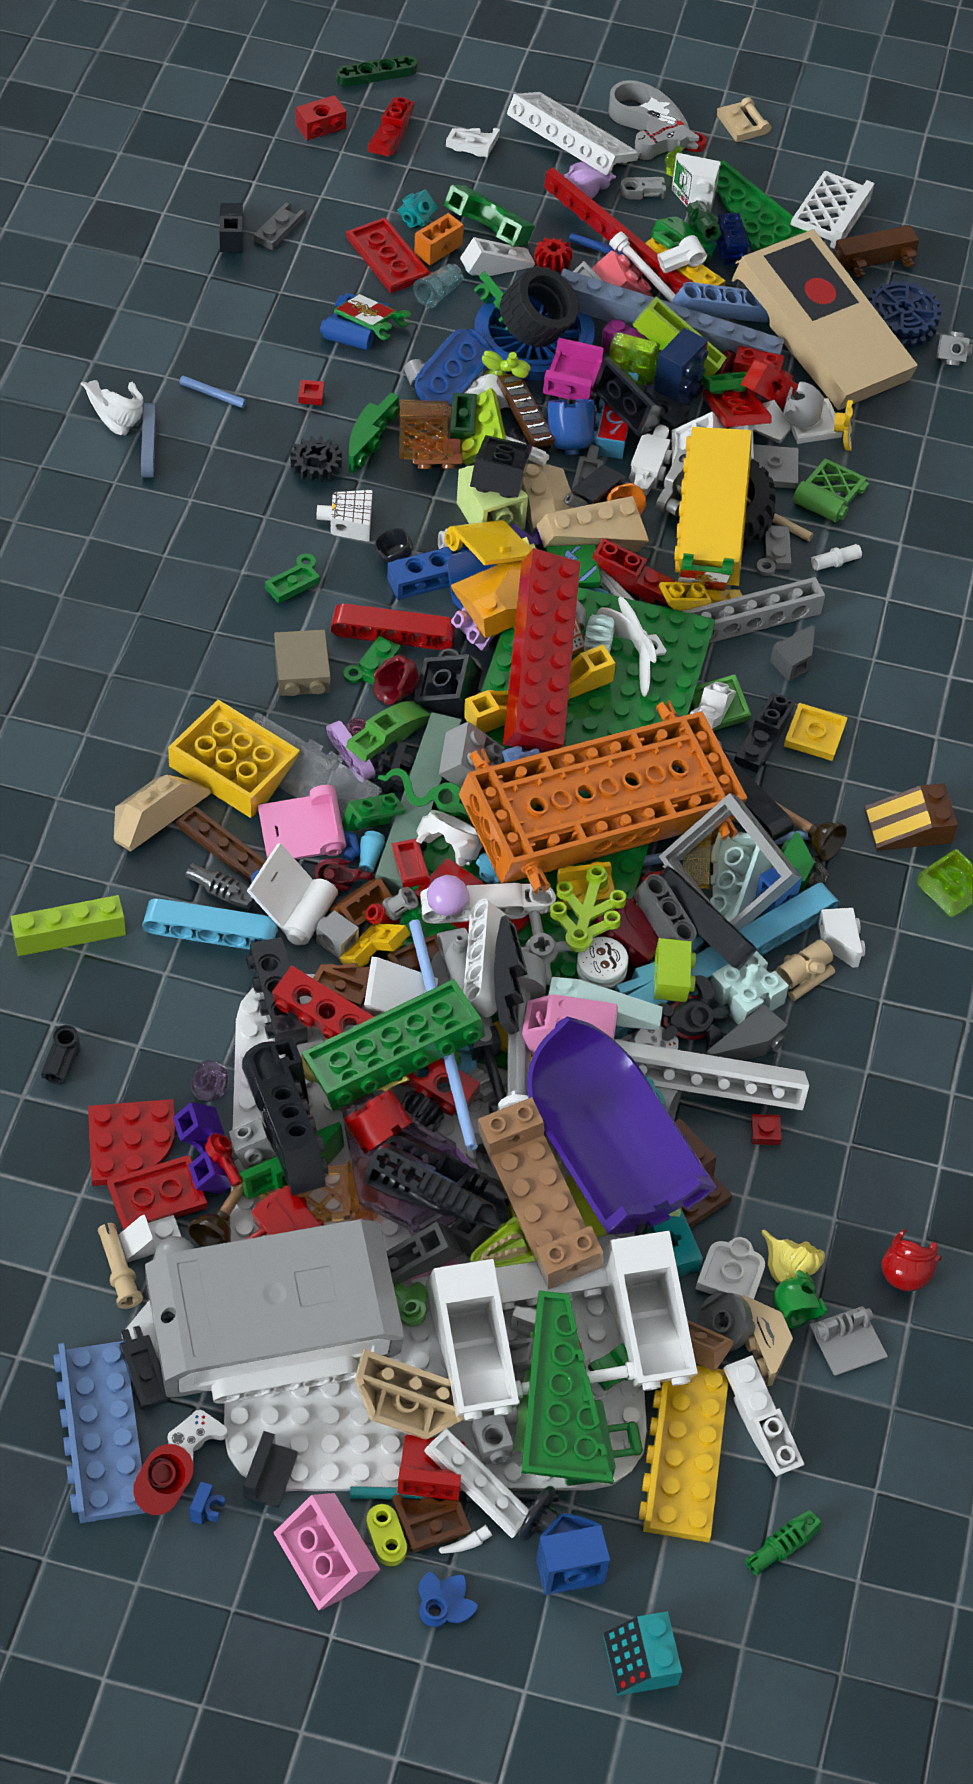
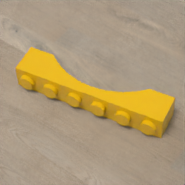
[464,645,615,733]

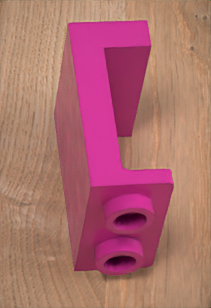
[543,338,604,401]

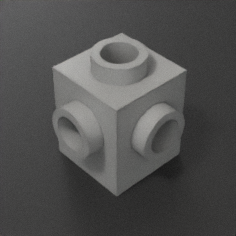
[936,331,973,366]
[229,1118,276,1169]

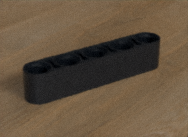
[724,752,794,841]
[659,866,758,970]

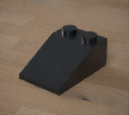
[470,435,533,498]

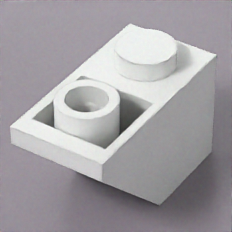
[818,908,865,968]

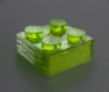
[609,332,660,386]
[917,849,973,917]

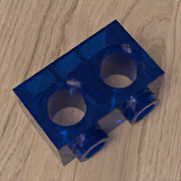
[716,213,749,266]

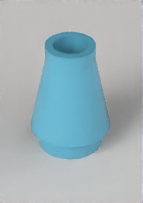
[359,831,386,872]

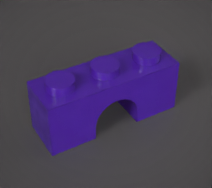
[173,1102,235,1194]

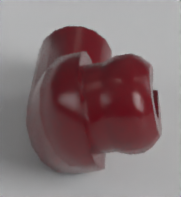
[715,349,736,375]

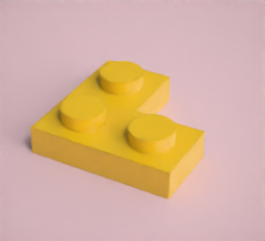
[339,924,411,967]

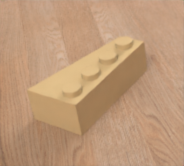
[536,496,649,552]

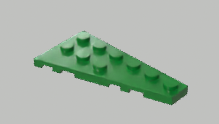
[716,160,807,252]

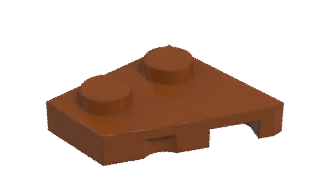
[313,963,370,1008]

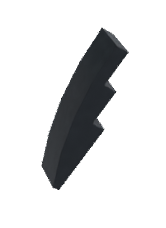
[494,915,528,1035]

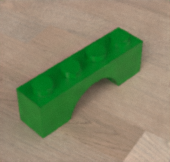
[443,185,535,247]

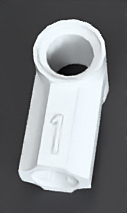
[657,235,707,273]

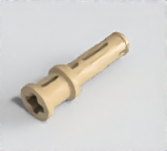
[98,1223,143,1309]

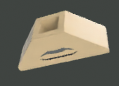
[742,1295,793,1387]

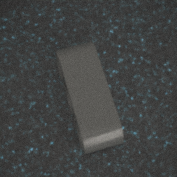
[634,874,697,941]

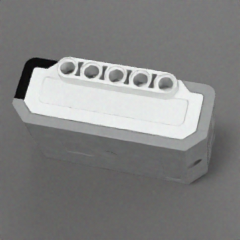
[145,1219,404,1404]

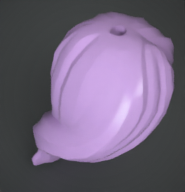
[563,162,616,199]

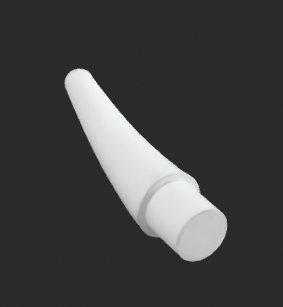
[439,1525,492,1554]

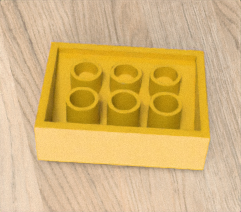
[168,700,300,818]

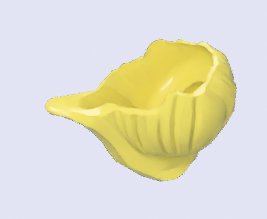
[761,1230,825,1283]

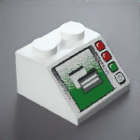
[672,153,721,213]

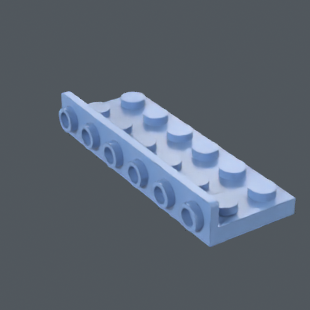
[54,1341,146,1523]

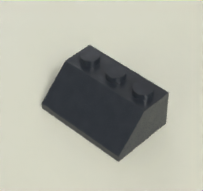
[592,356,665,437]

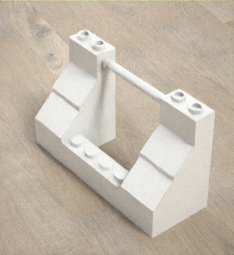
[426,1231,697,1421]

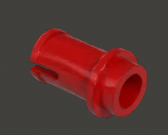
[366,903,400,925]

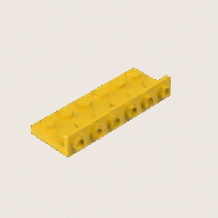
[638,1365,728,1542]

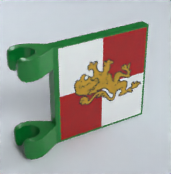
[334,294,411,340]
[676,553,734,591]

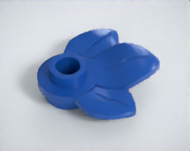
[418,1572,478,1627]

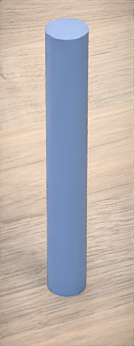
[179,376,247,408]

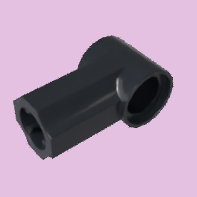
[41,1025,81,1085]

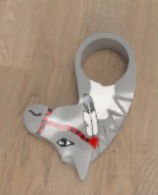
[608,80,699,160]

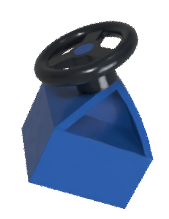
[519,1486,610,1595]

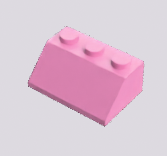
[274,1493,381,1610]

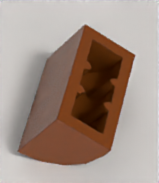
[328,878,392,926]

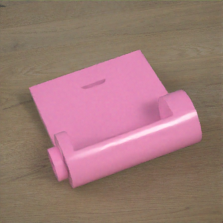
[258,785,346,860]

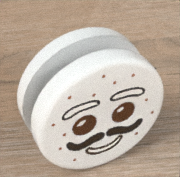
[577,937,628,990]

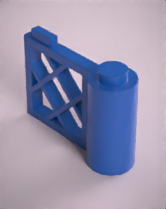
[320,293,389,350]

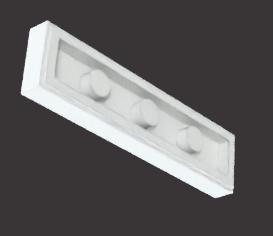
[424,1428,529,1538]

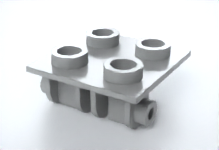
[809,1307,888,1376]

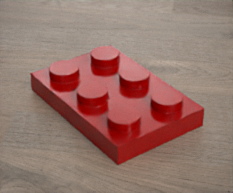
[106,1155,207,1231]

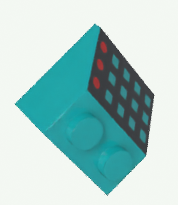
[603,1611,682,1696]

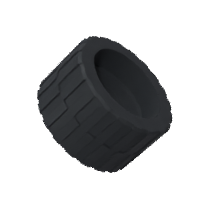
[500,267,579,348]

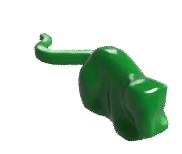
[378,768,470,819]

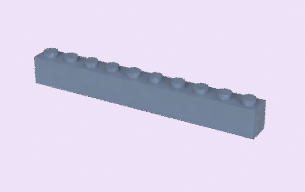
[561,269,784,362]

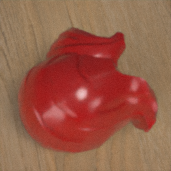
[882,1230,942,1291]

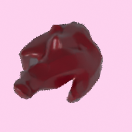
[313,858,374,891]

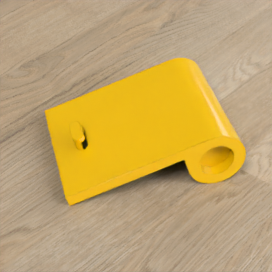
[444,520,532,565]

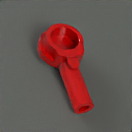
[205,1133,243,1187]

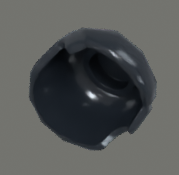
[374,528,413,564]

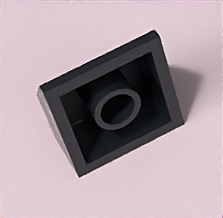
[414,654,482,716]

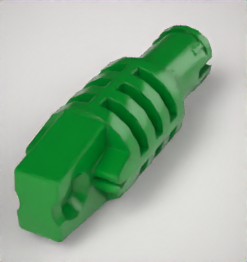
[745,1510,822,1576]

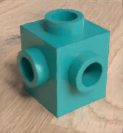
[397,189,438,228]

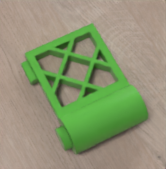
[793,459,869,523]

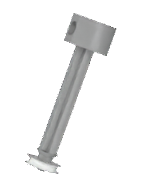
[497,951,546,1111]

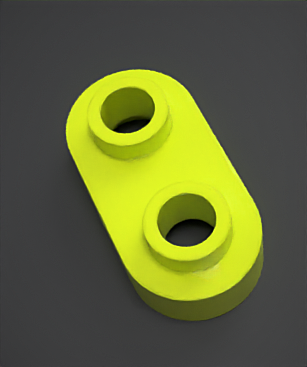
[366,1504,407,1566]

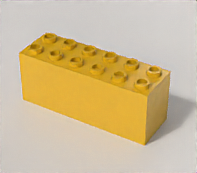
[674,427,752,586]

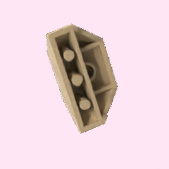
[521,462,573,532]
[114,775,211,851]
[355,1349,464,1440]

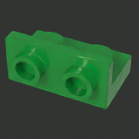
[342,793,405,832]

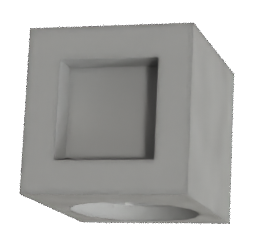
[316,910,359,958]
[472,1414,514,1465]

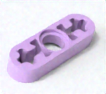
[326,721,375,783]

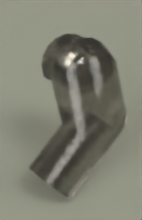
[808,856,829,888]

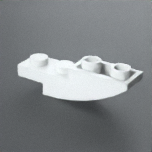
[723,1355,805,1477]

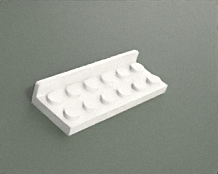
[507,92,640,175]

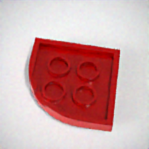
[88,1099,176,1186]

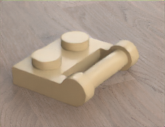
[717,97,771,142]

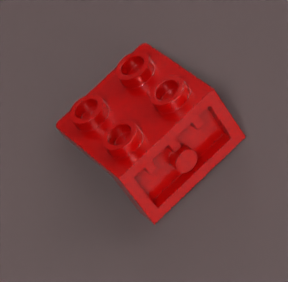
[397,1434,465,1501]

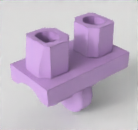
[451,607,497,651]

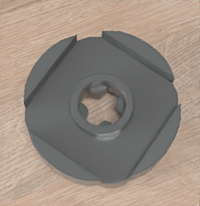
[697,1292,755,1352]

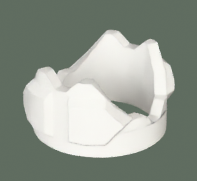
[416,810,483,866]

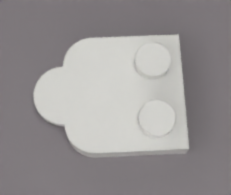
[695,1237,765,1299]

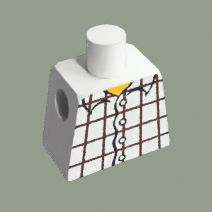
[317,490,372,541]

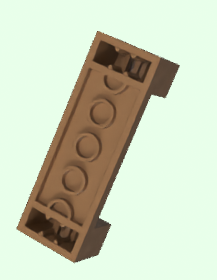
[478,1097,603,1289]

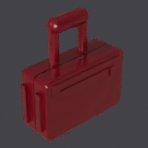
[589,896,659,968]

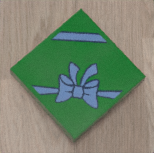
[546,544,601,588]

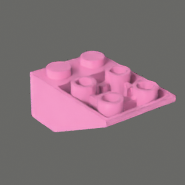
[522,994,618,1057]

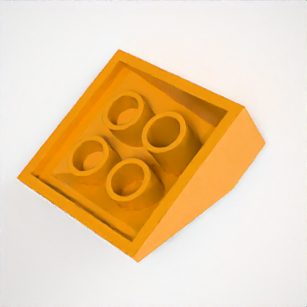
[451,561,521,639]

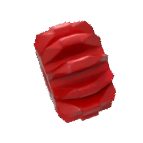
[534,236,573,273]

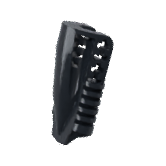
[362,1131,509,1230]

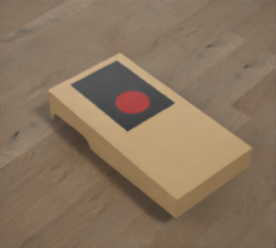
[732,229,918,410]

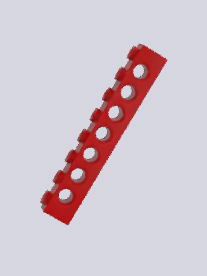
[272,965,480,1117]

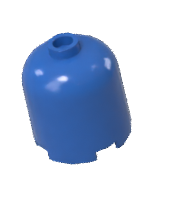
[547,399,595,455]

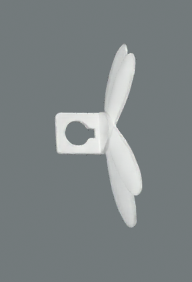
[597,597,666,697]

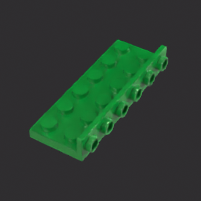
[302,979,485,1111]

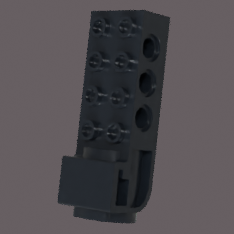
[242,1037,329,1196]

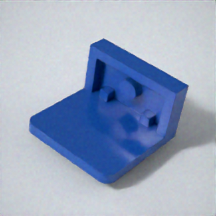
[446,550,496,610]

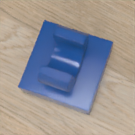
[189,1482,225,1525]

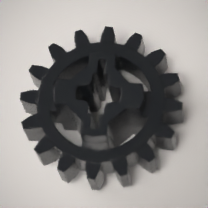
[290,436,342,482]

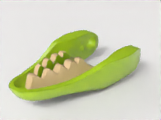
[470,1216,536,1268]

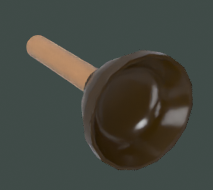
[776,802,847,861]
[188,1166,253,1247]

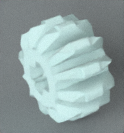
[584,614,615,654]

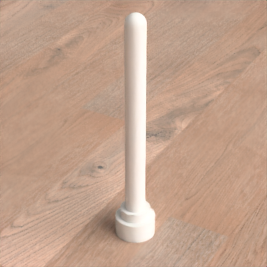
[609,231,676,303]

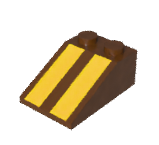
[864,783,958,851]

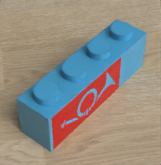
[591,372,639,459]

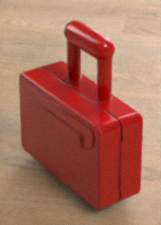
[246,1186,324,1239]

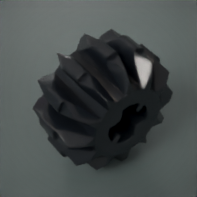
[399,1090,444,1137]

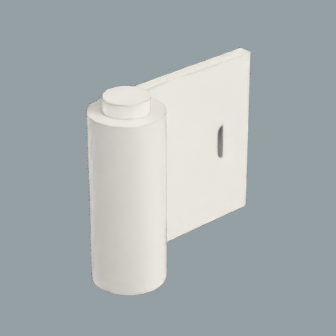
[247,843,338,945]

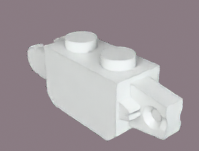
[629,425,673,496]

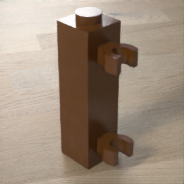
[832,225,919,278]

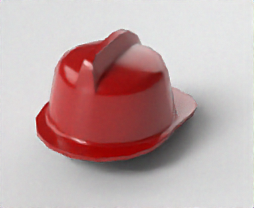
[133,1444,193,1515]

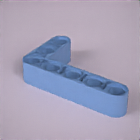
[673,282,770,323]

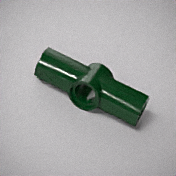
[686,200,721,242]

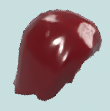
[373,655,420,705]

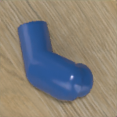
[342,828,360,861]

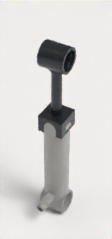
[437,927,506,1114]

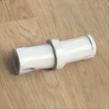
[811,544,862,571]

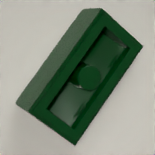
[450,393,477,439]

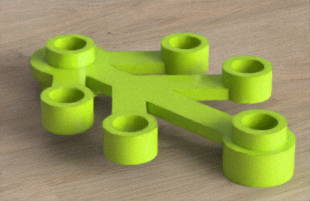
[550,865,626,952]

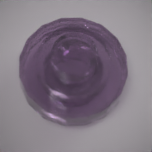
[191,1060,228,1102]

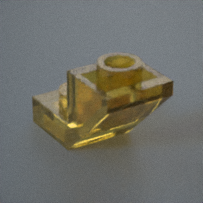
[683,832,712,889]

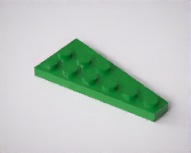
[521,1290,614,1484]

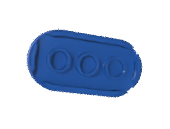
[415,329,489,409]

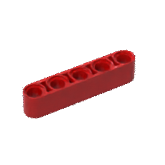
[331,604,456,650]

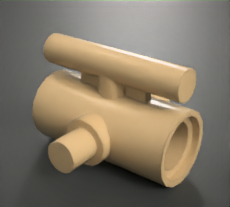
[776,940,835,1001]

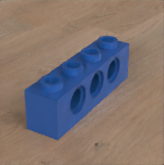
[387,543,470,600]

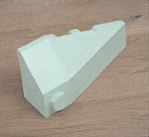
[710,832,772,922]
[549,977,663,1030]

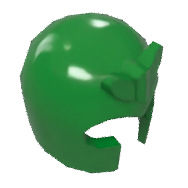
[772,1270,827,1329]

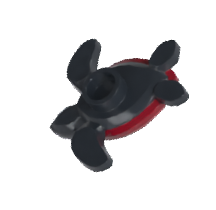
[658,975,731,1053]

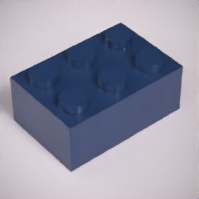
[654,328,708,406]

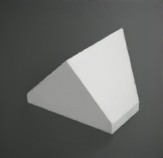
[753,400,792,444]

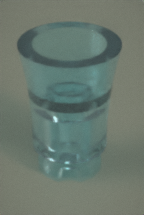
[413,264,463,308]

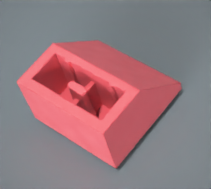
[592,250,653,297]

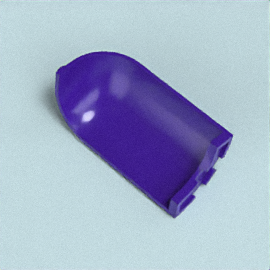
[527,1016,717,1234]

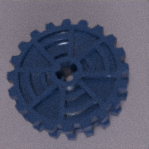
[868,280,942,348]

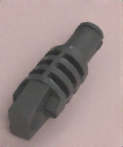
[186,863,255,910]

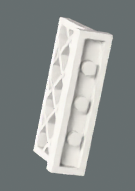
[791,171,875,249]

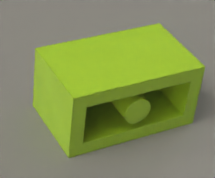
[653,938,696,1002]

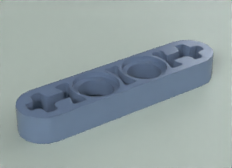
[141,403,156,478]

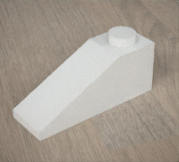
[460,237,535,276]

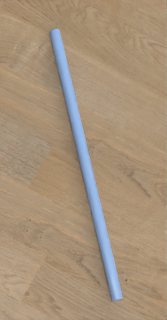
[409,920,478,1151]

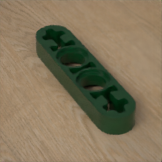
[336,55,417,87]

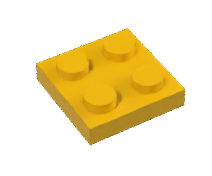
[784,703,848,761]

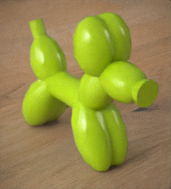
[482,351,531,378]

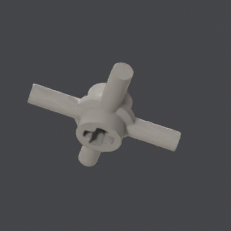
[521,911,572,989]

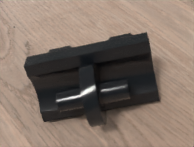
[371,742,416,794]

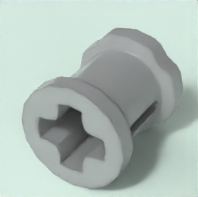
[382,887,419,920]

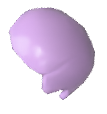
[427,875,470,916]

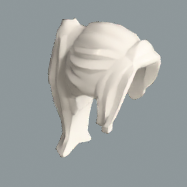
[81,380,144,436]

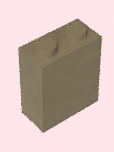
[274,629,330,696]

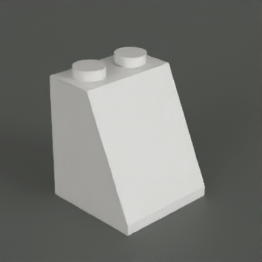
[364,957,438,1017]

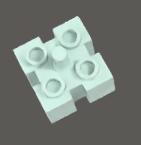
[710,951,789,1025]

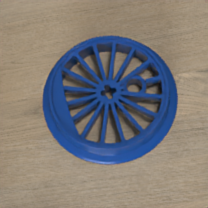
[475,290,595,381]

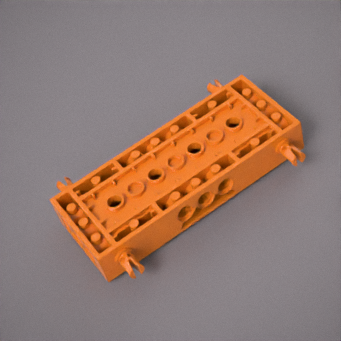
[459,700,747,894]

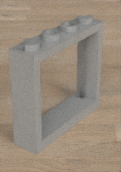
[658,793,802,930]

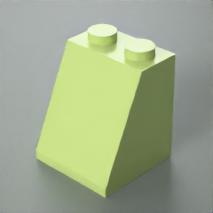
[457,465,528,530]

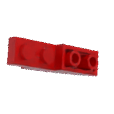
[368,97,415,157]
[592,538,676,607]

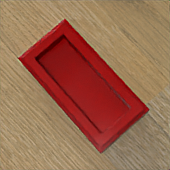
[391,838,430,888]

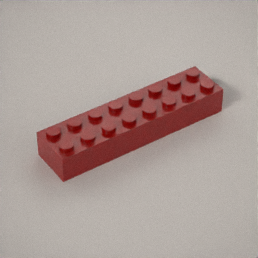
[503,548,581,753]

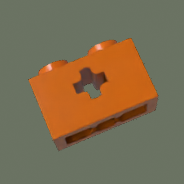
[414,213,464,266]

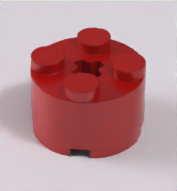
[343,1090,413,1154]

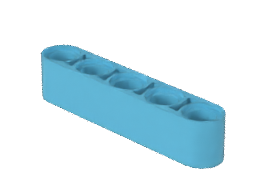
[142,899,278,950]

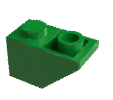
[772,831,815,895]

